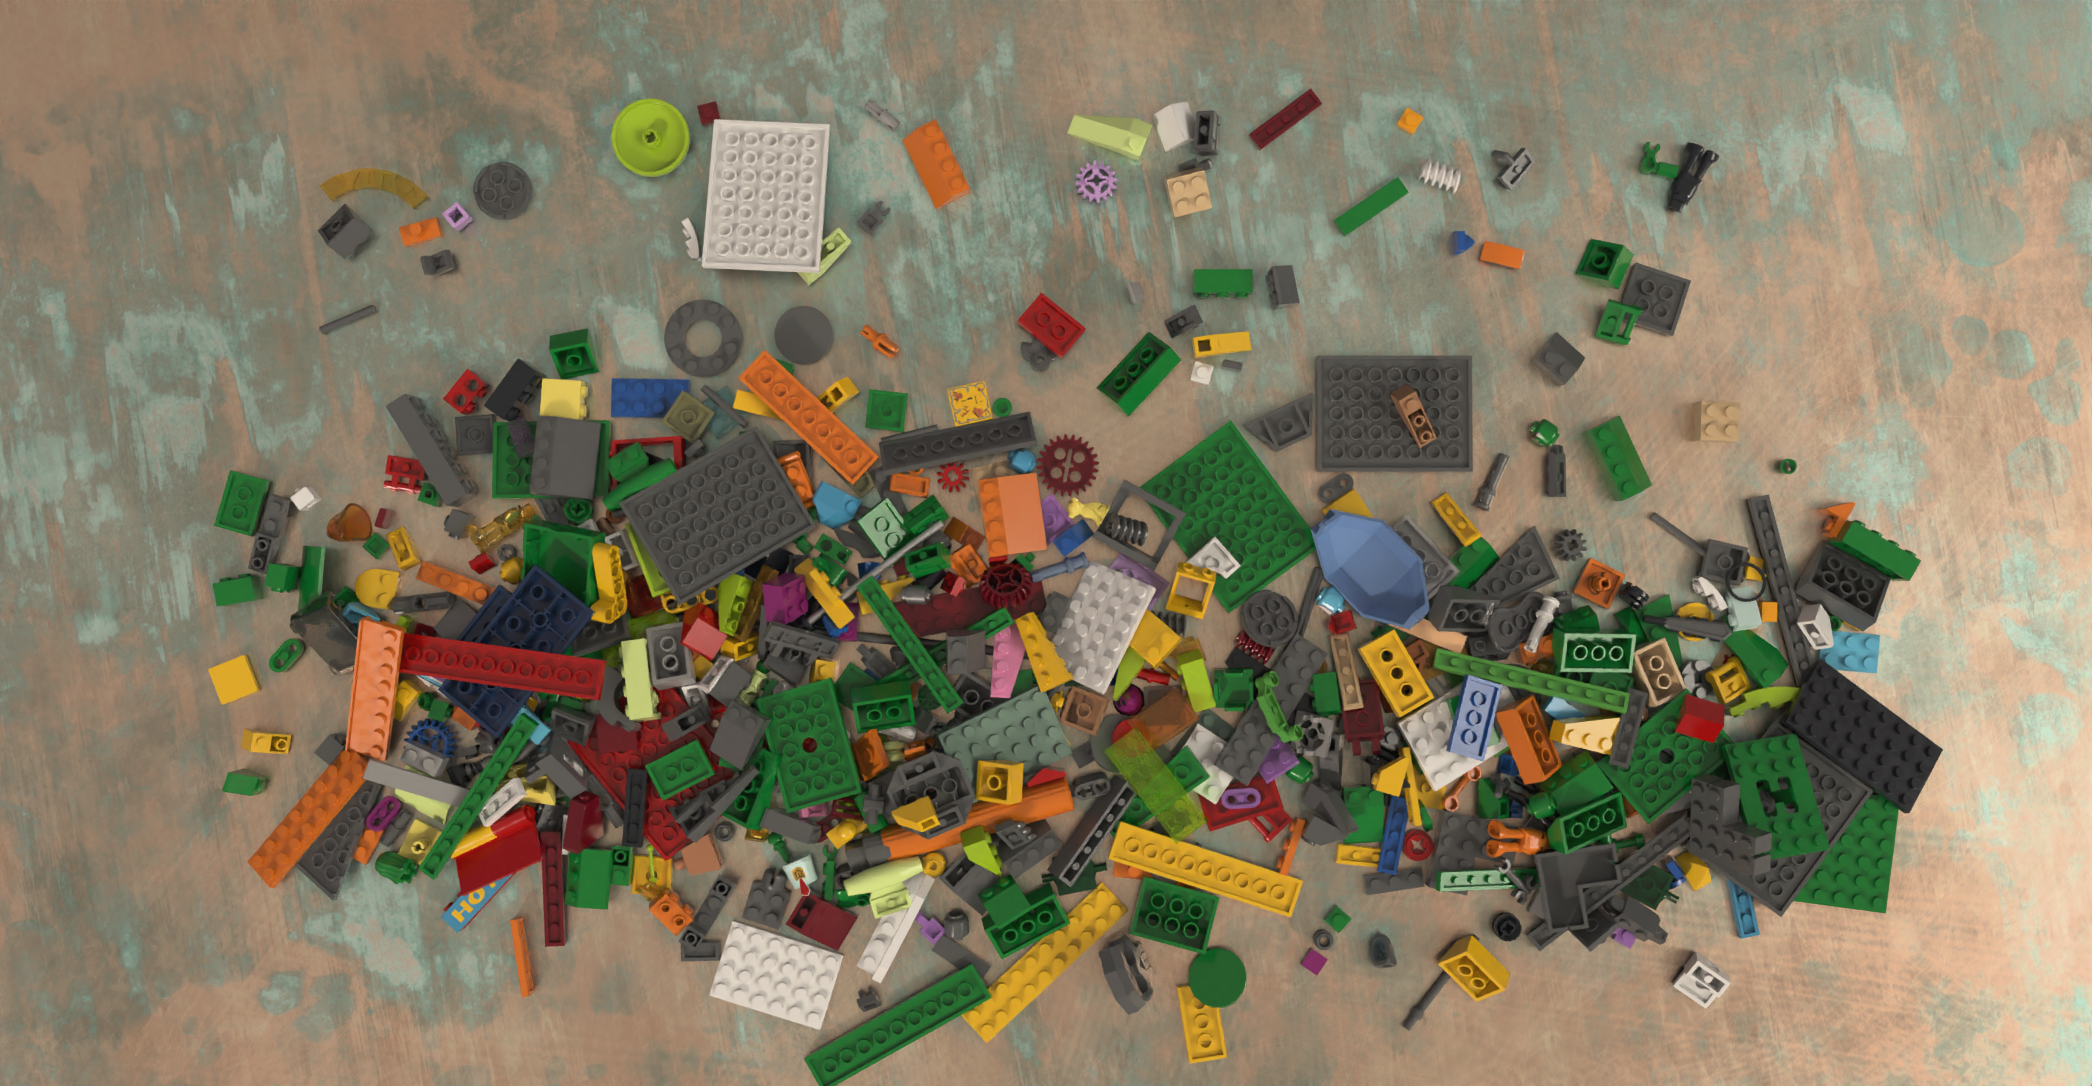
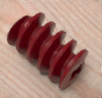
[1233,627,1276,665]

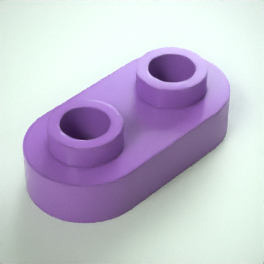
[1221,788,1261,809]

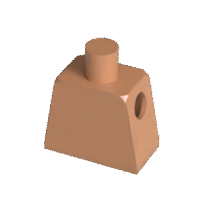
[674,832,724,875]

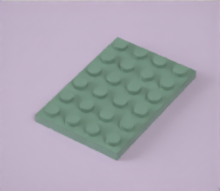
[936,684,1072,803]

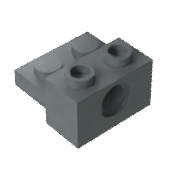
[1463,631,1511,661]

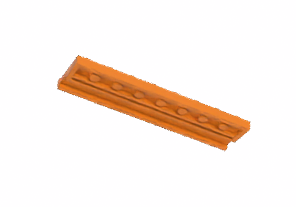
[345,616,405,762]

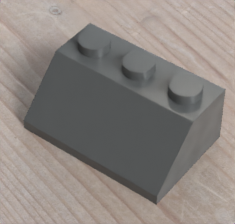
[996,819,1063,879]

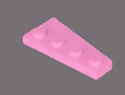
[991,623,1026,698]

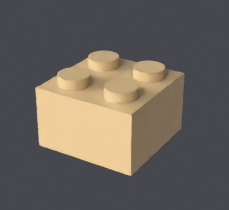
[1163,167,1212,217]
[1693,401,1740,443]

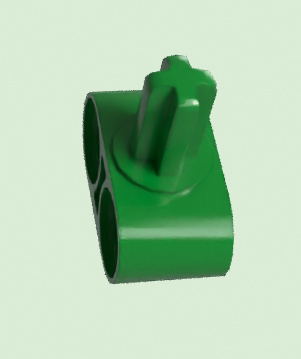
[812,553,848,588]

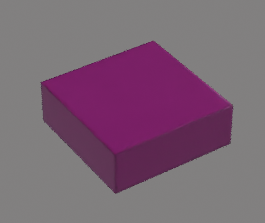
[1300,948,1328,975]

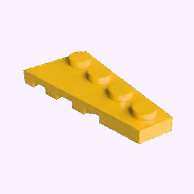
[1015,612,1074,692]

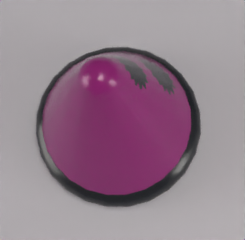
[1113,684,1144,716]

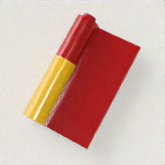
[450,804,543,896]

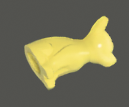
[1068,497,1110,527]

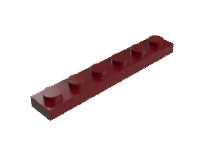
[540,830,566,947]

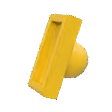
[826,812,867,850]

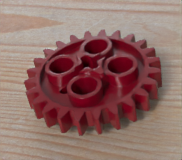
[1037,434,1099,497]

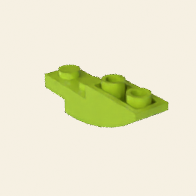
[1724,685,1801,718]

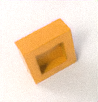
[1396,107,1424,135]

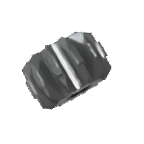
[1553,529,1587,561]

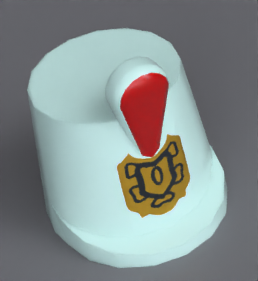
[782,854,818,896]

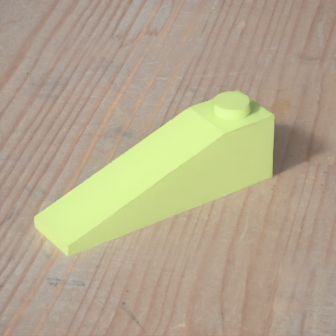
[1067,115,1153,161]

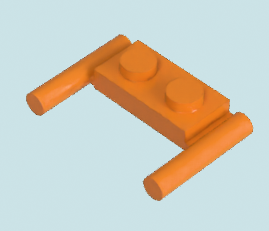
[777,450,816,509]

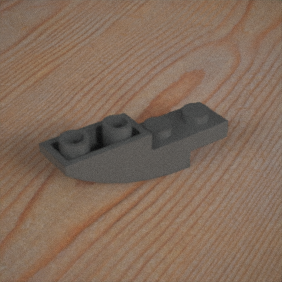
[248,494,291,574]

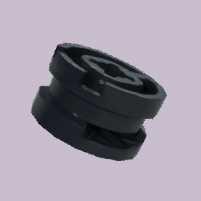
[1618,582,1650,610]
[1492,912,1522,942]

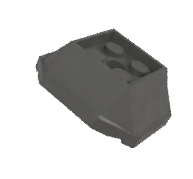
[887,750,975,840]

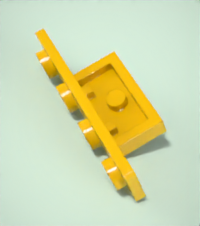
[794,558,855,629]

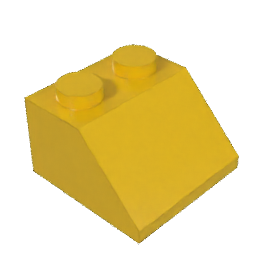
[976,760,1024,805]

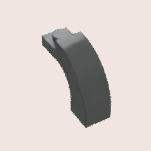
[597,665,642,732]

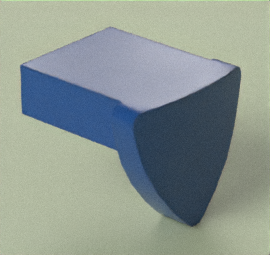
[1452,231,1475,255]
[1664,856,1687,890]

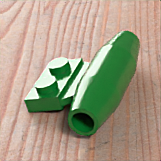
[602,441,677,512]

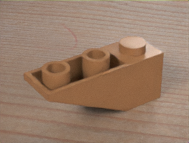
[1390,384,1437,448]

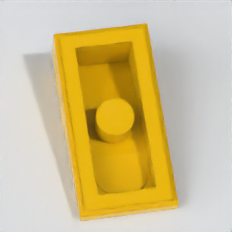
[386,526,421,571]

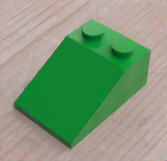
[1341,784,1384,844]

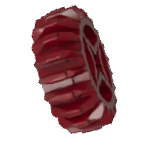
[979,561,1032,610]

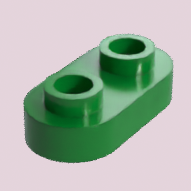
[269,638,304,673]

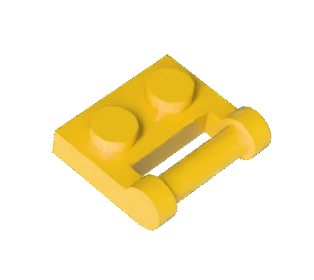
[1705,656,1751,704]

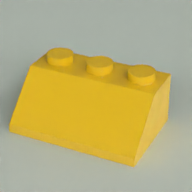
[1438,935,1510,1002]

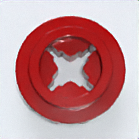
[1402,830,1433,861]

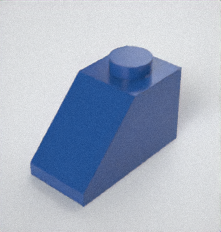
[1053,519,1094,557]

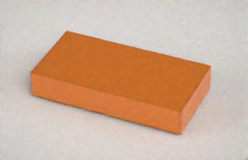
[889,473,930,498]

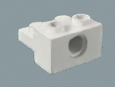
[1673,952,1731,1009]

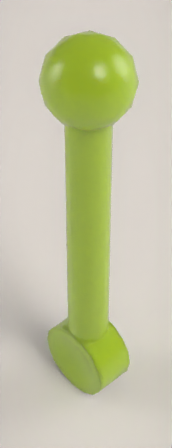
[646,844,657,885]

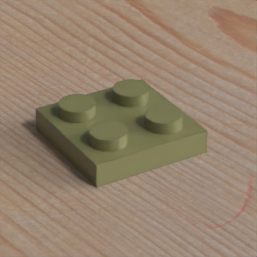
[661,390,716,444]

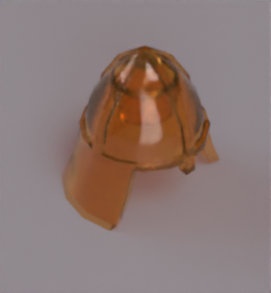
[326,503,372,542]

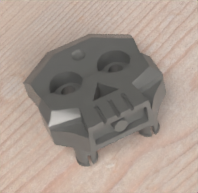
[1099,934,1154,1015]

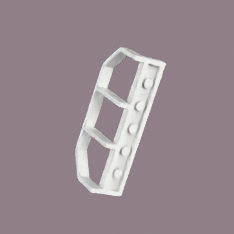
[857,871,935,983]

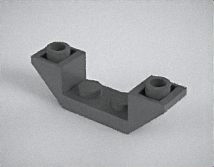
[678,874,736,951]

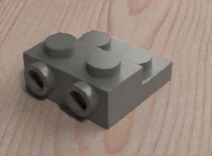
[1699,539,1749,586]

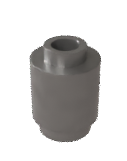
[902,585,931,605]

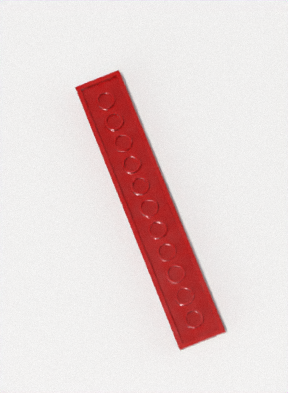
[399,633,607,700]

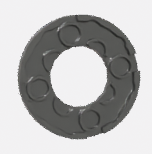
[664,300,742,377]

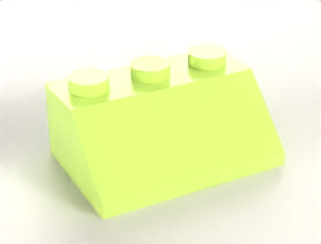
[394,764,455,825]

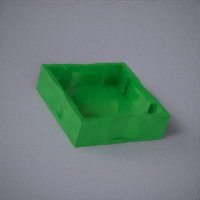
[521,519,605,607]

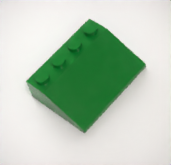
[1128,877,1220,955]

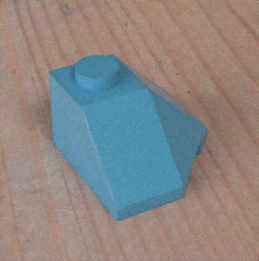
[812,480,862,530]

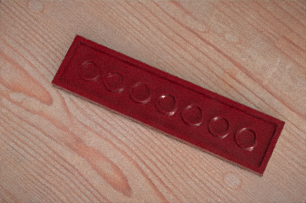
[893,580,1046,637]

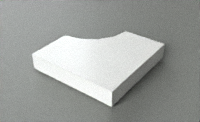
[1186,537,1241,579]

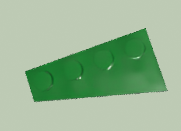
[1634,594,1683,669]

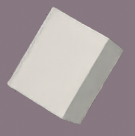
[1151,102,1196,152]

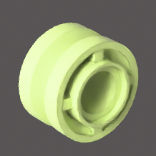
[882,740,906,762]

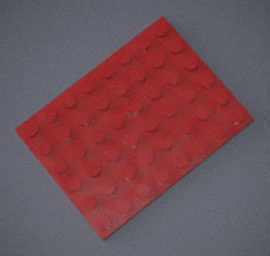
[567,686,734,861]

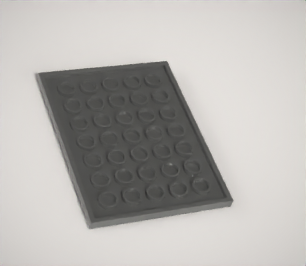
[1316,356,1473,472]
[619,426,816,606]
[1683,721,1873,917]

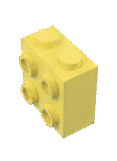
[540,378,588,420]

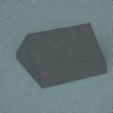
[549,704,596,746]

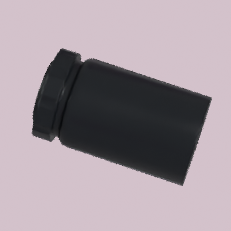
[911,569,948,590]

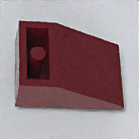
[786,888,858,951]

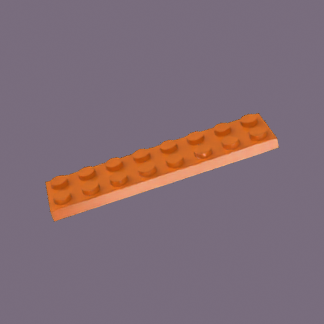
[739,350,879,485]
[247,750,368,888]

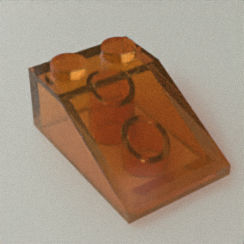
[1127,687,1200,753]

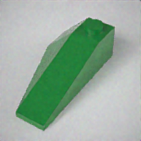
[1718,614,1789,689]
[721,748,779,831]

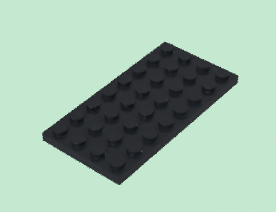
[1782,659,1943,814]

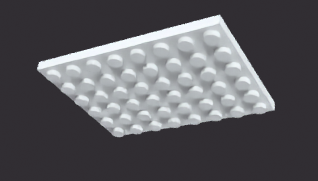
[702,119,830,273]

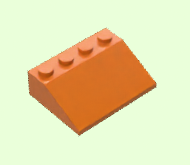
[978,473,1047,558]

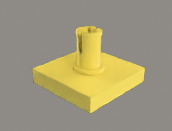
[398,818,443,865]

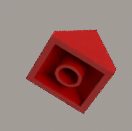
[1674,694,1725,743]

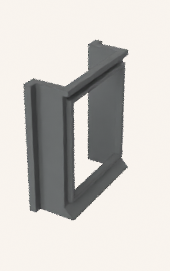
[1093,479,1186,571]

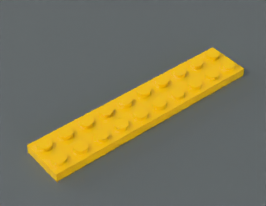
[1107,821,1303,917]
[961,881,1129,1043]

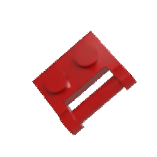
[1248,809,1293,843]

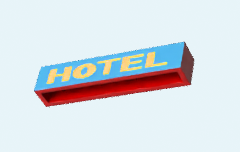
[441,843,541,933]

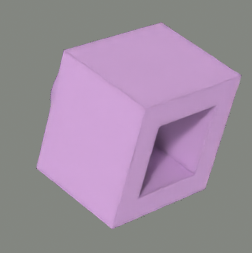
[442,202,473,231]

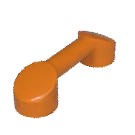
[1442,766,1482,812]

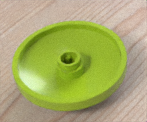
[611,98,690,177]

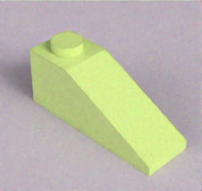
[797,228,852,285]

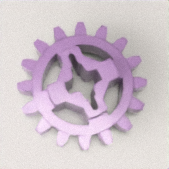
[1076,160,1117,204]

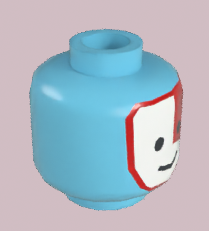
[1316,586,1346,615]

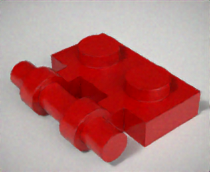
[384,455,427,495]

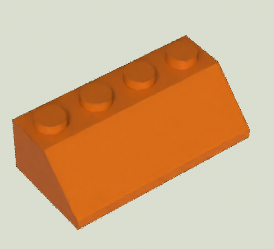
[902,119,971,210]
[1496,695,1563,785]

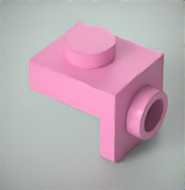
[797,802,829,818]

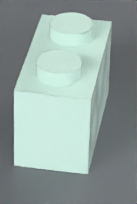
[1723,586,1762,632]

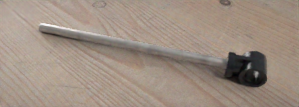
[785,520,944,632]

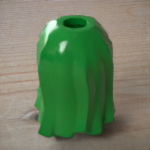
[375,851,417,884]

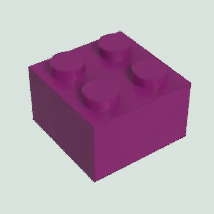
[762,572,808,624]

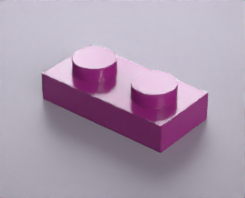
[837,602,859,642]

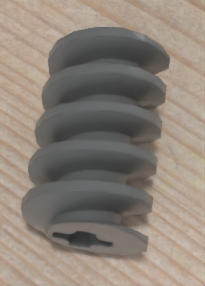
[1105,513,1148,546]
[1151,610,1186,638]

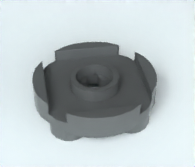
[1679,659,1714,698]

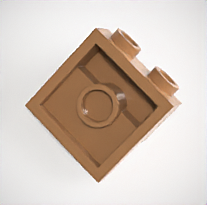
[1060,686,1110,736]

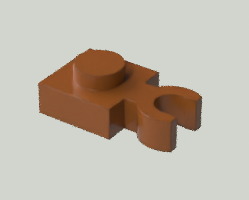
[1404,638,1433,675]

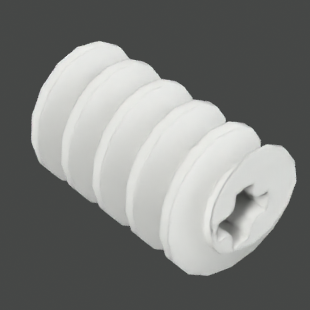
[1417,159,1461,193]

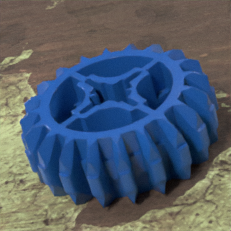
[404,718,458,764]

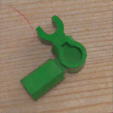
[1639,142,1679,179]

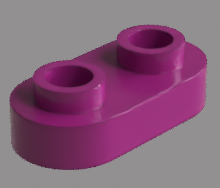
[366,796,401,832]

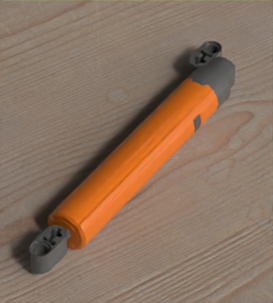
[836,772,1110,888]

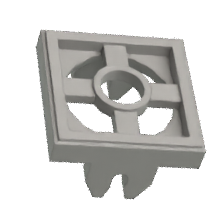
[1290,710,1335,758]

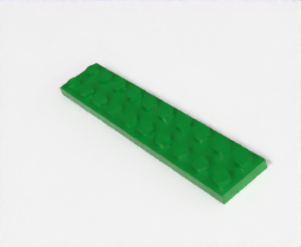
[804,963,992,1086]

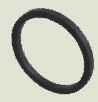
[1726,563,1766,602]

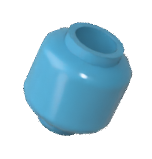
[1007,448,1037,475]

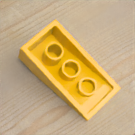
[1129,609,1182,670]

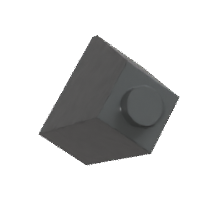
[759,808,822,844]

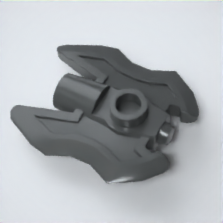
[834,505,880,558]

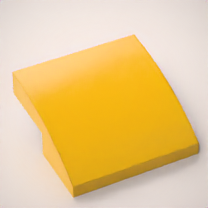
[1321,488,1374,518]

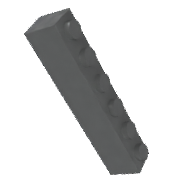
[1047,775,1139,887]

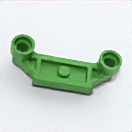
[1255,671,1303,743]

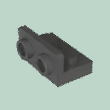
[535,803,568,841]

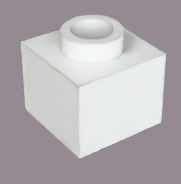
[290,486,322,511]

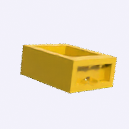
[1165,562,1217,619]

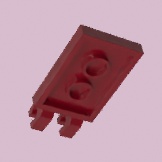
[1338,678,1385,756]

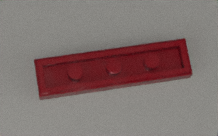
[1249,89,1322,151]

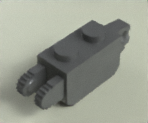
[1603,896,1668,945]

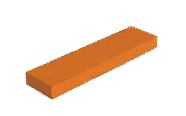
[510,916,534,997]

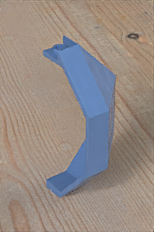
[1311,509,1430,630]

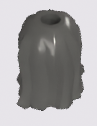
[475,726,506,754]

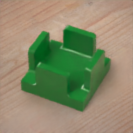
[1214,668,1254,711]

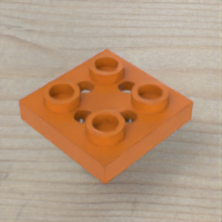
[1572,558,1625,610]

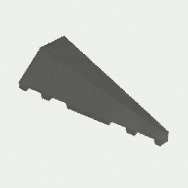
[669,764,759,843]

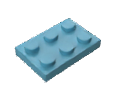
[1817,631,1880,674]

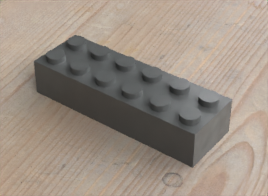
[386,394,477,507]

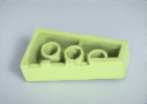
[619,638,662,722]

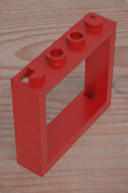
[609,436,686,519]

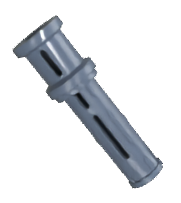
[1029,552,1089,583]

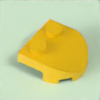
[355,568,399,610]

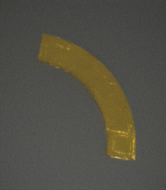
[319,168,429,210]

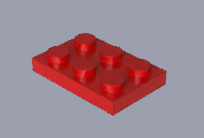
[1017,292,1086,359]

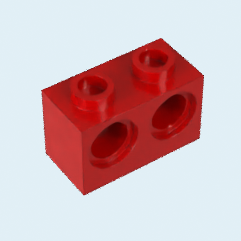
[443,369,490,415]

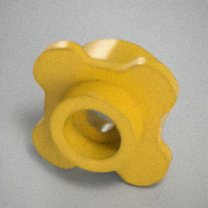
[1051,690,1066,713]

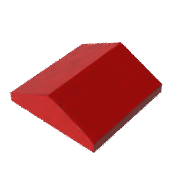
[1027,766,1066,787]

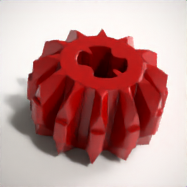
[937,461,969,493]

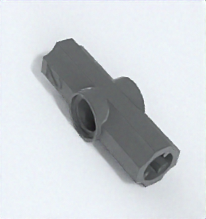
[391,591,454,614]
[586,773,624,829]

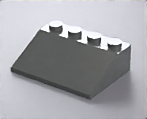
[530,415,601,500]
[1795,539,1891,632]

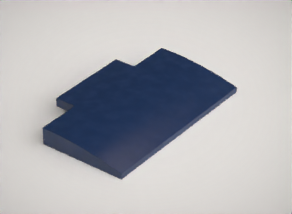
[438,565,596,738]

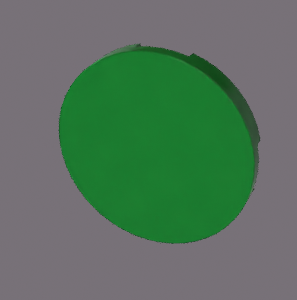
[1189,949,1247,1008]

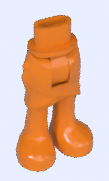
[1486,820,1551,857]

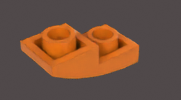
[1480,241,1525,269]

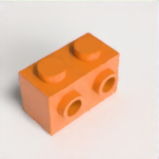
[1515,633,1554,666]
[649,888,693,936]

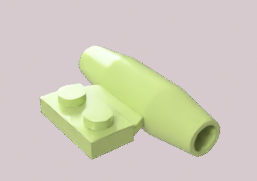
[843,856,923,919]

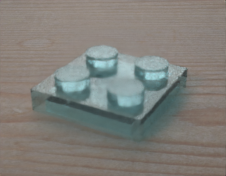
[702,385,750,439]

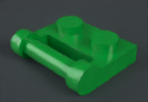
[1595,299,1643,345]

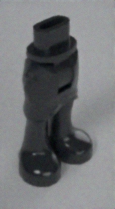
[1667,142,1721,213]

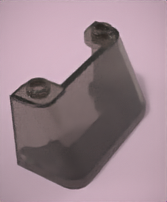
[290,590,358,676]

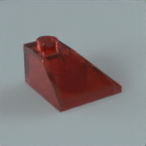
[625,574,674,619]

